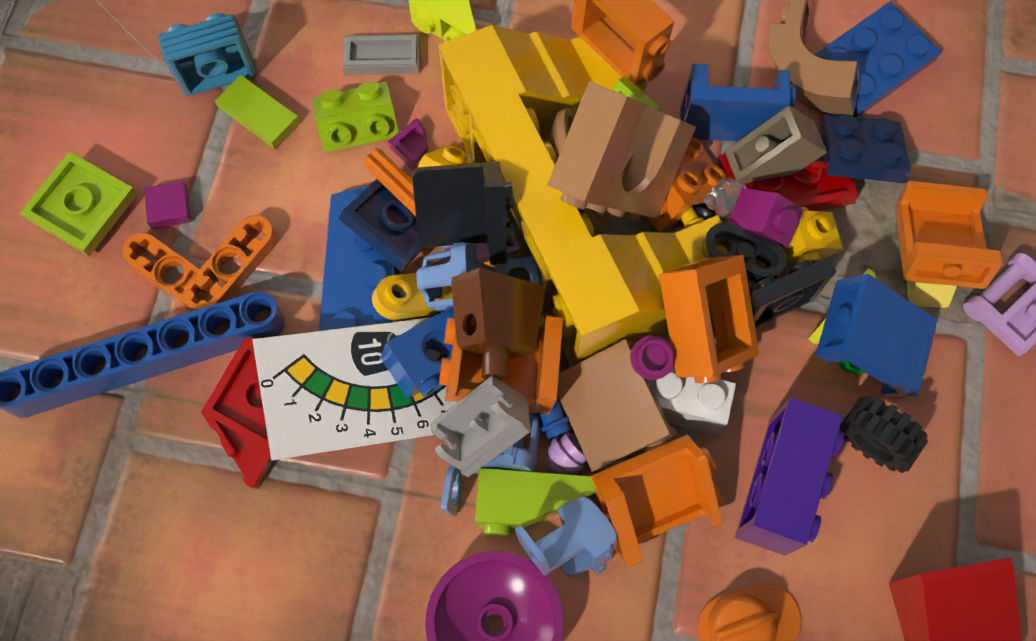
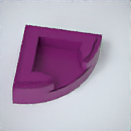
[388,118,428,171]

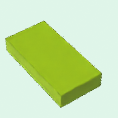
[215,75,300,149]

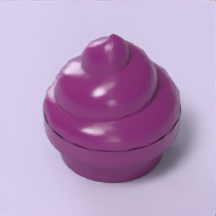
[630,335,675,380]

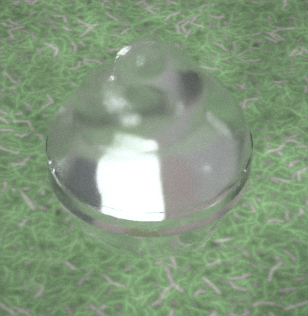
[703,178,746,219]

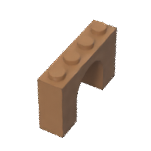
[547,81,696,221]

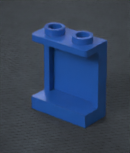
[680,64,796,142]
[815,274,937,398]

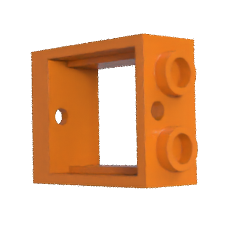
[571,0,675,86]
[659,254,759,383]

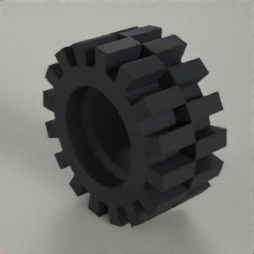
[839,396,928,473]

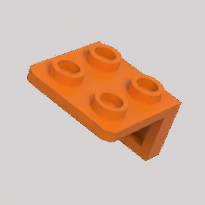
[648,136,731,233]

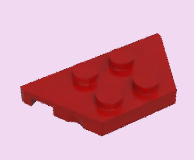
[201,338,274,489]

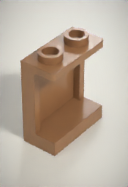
[557,339,679,472]

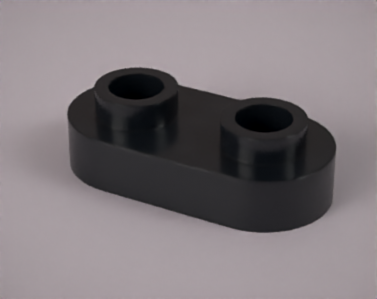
[702,223,787,283]

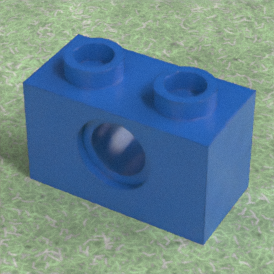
[380,308,455,399]

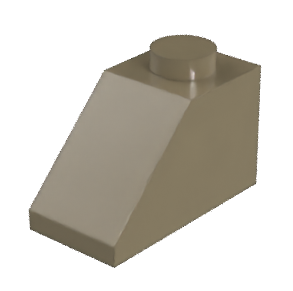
[725,105,827,184]

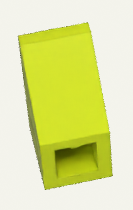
[408,0,476,42]

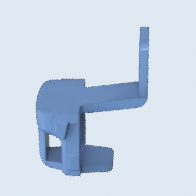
[416,242,541,311]
[441,413,540,517]
[515,497,618,577]

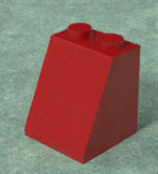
[889,557,1022,641]

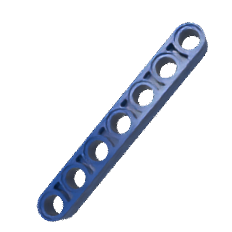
[0,291,285,418]

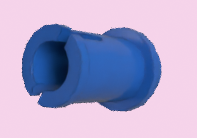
[537,397,571,439]

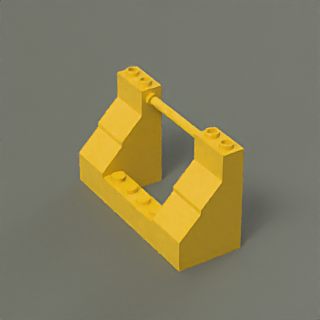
[438,25,756,367]

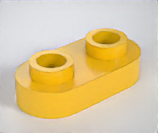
[372,273,453,320]

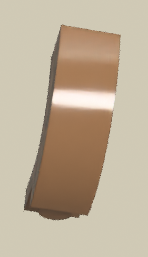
[768,0,860,115]

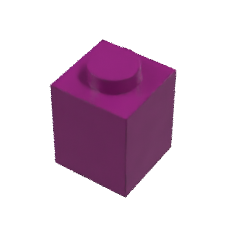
[728,188,804,248]

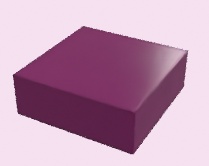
[144,181,191,229]

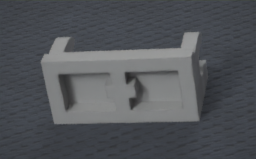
[431,375,531,477]

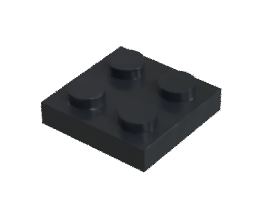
[750,257,837,328]

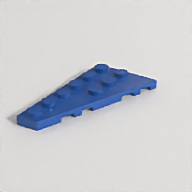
[319,185,408,331]

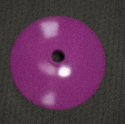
[425,551,564,641]

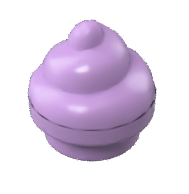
[547,432,587,475]

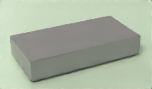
[343,34,419,75]

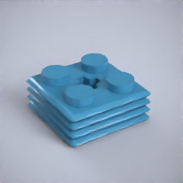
[157,13,257,96]

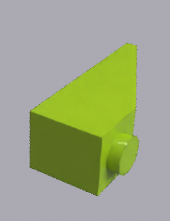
[475,468,597,537]

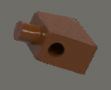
[451,267,545,380]

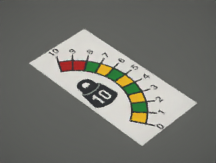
[252,318,457,461]

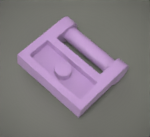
[963,253,1036,357]

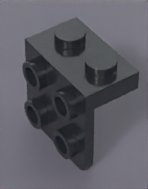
[412,161,515,265]

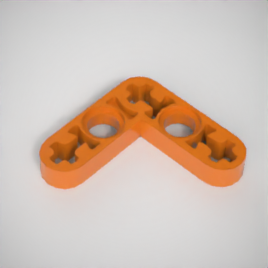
[122,215,276,311]

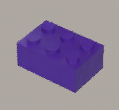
[735,398,844,556]

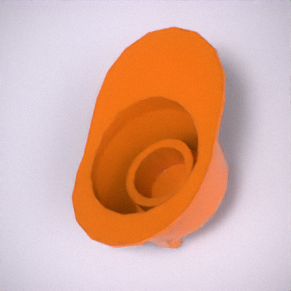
[697,582,802,641]

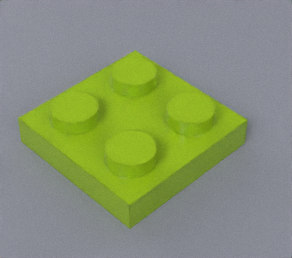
[19,151,138,257]

